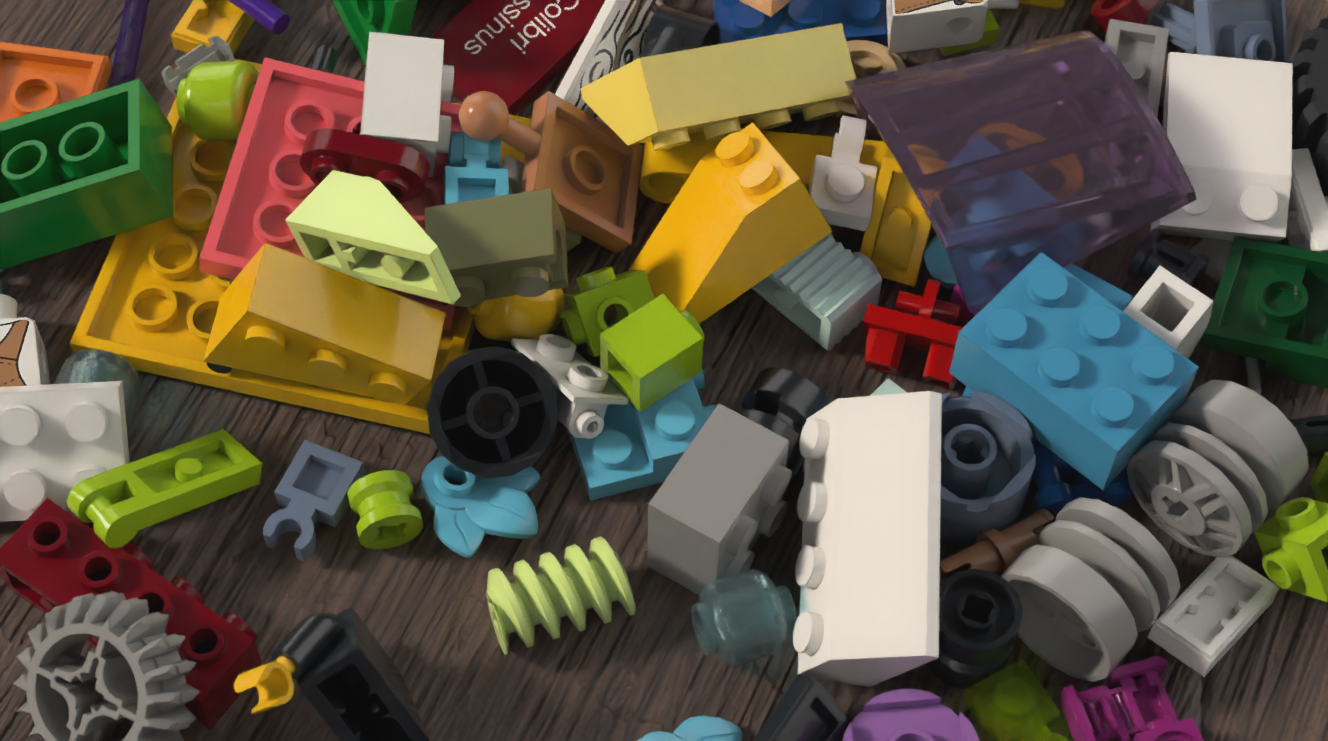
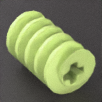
[486,536,635,655]

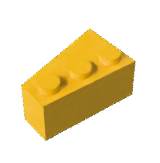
[203,243,446,404]

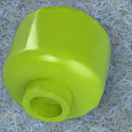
[177,61,259,141]

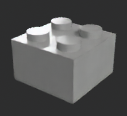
[647,403,792,604]

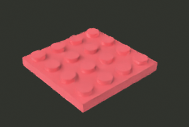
[199,57,461,331]

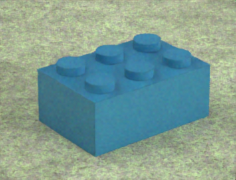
[949,252,1198,490]

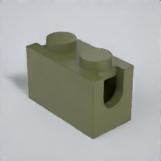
[425,188,568,307]

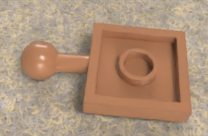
[459,91,644,254]

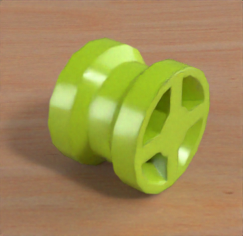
[347,470,423,550]

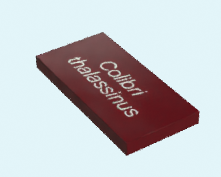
[432,0,605,115]

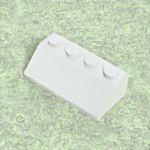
[793,391,942,687]

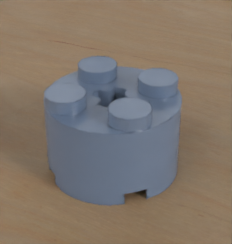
[940,391,1036,549]

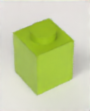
[600,294,705,412]

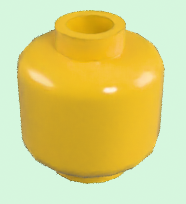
[466,288,565,342]

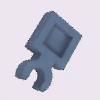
[263,440,366,561]

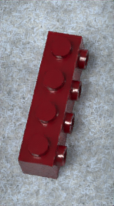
[0,498,262,730]

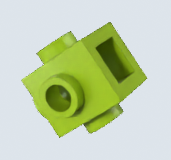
[560,266,655,357]
[1254,497,1328,602]

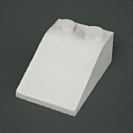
[1150,52,1293,243]

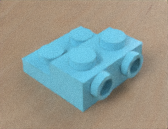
[568,370,716,501]

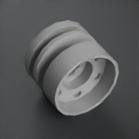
[1126,380,1309,558]
[1000,497,1180,682]

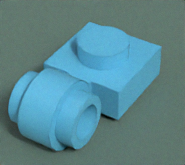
[443,128,509,205]

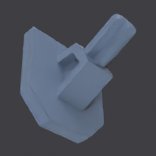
[1151,0,1289,63]

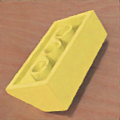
[580,23,860,151]

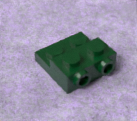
[1203,236,1328,388]

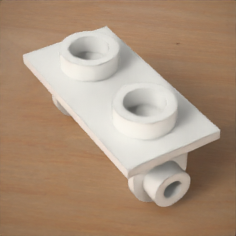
[511,334,629,439]

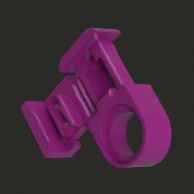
[1058,656,1203,741]

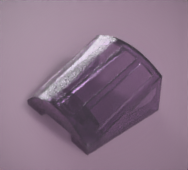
[845,30,1197,313]

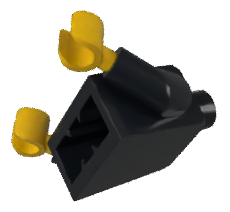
[234,608,430,741]

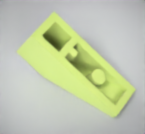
[285,170,461,304]

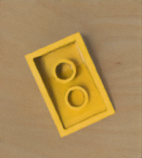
[628,122,833,324]

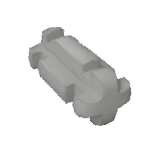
[162,36,235,97]

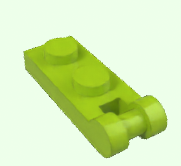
[67,429,262,549]

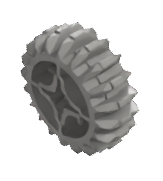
[13,592,201,741]

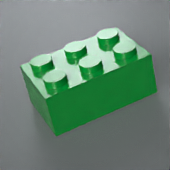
[0,79,174,269]

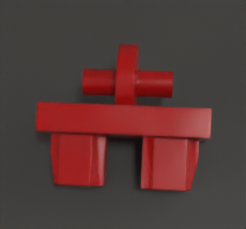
[863,279,963,390]

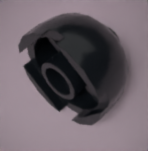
[427,346,559,478]

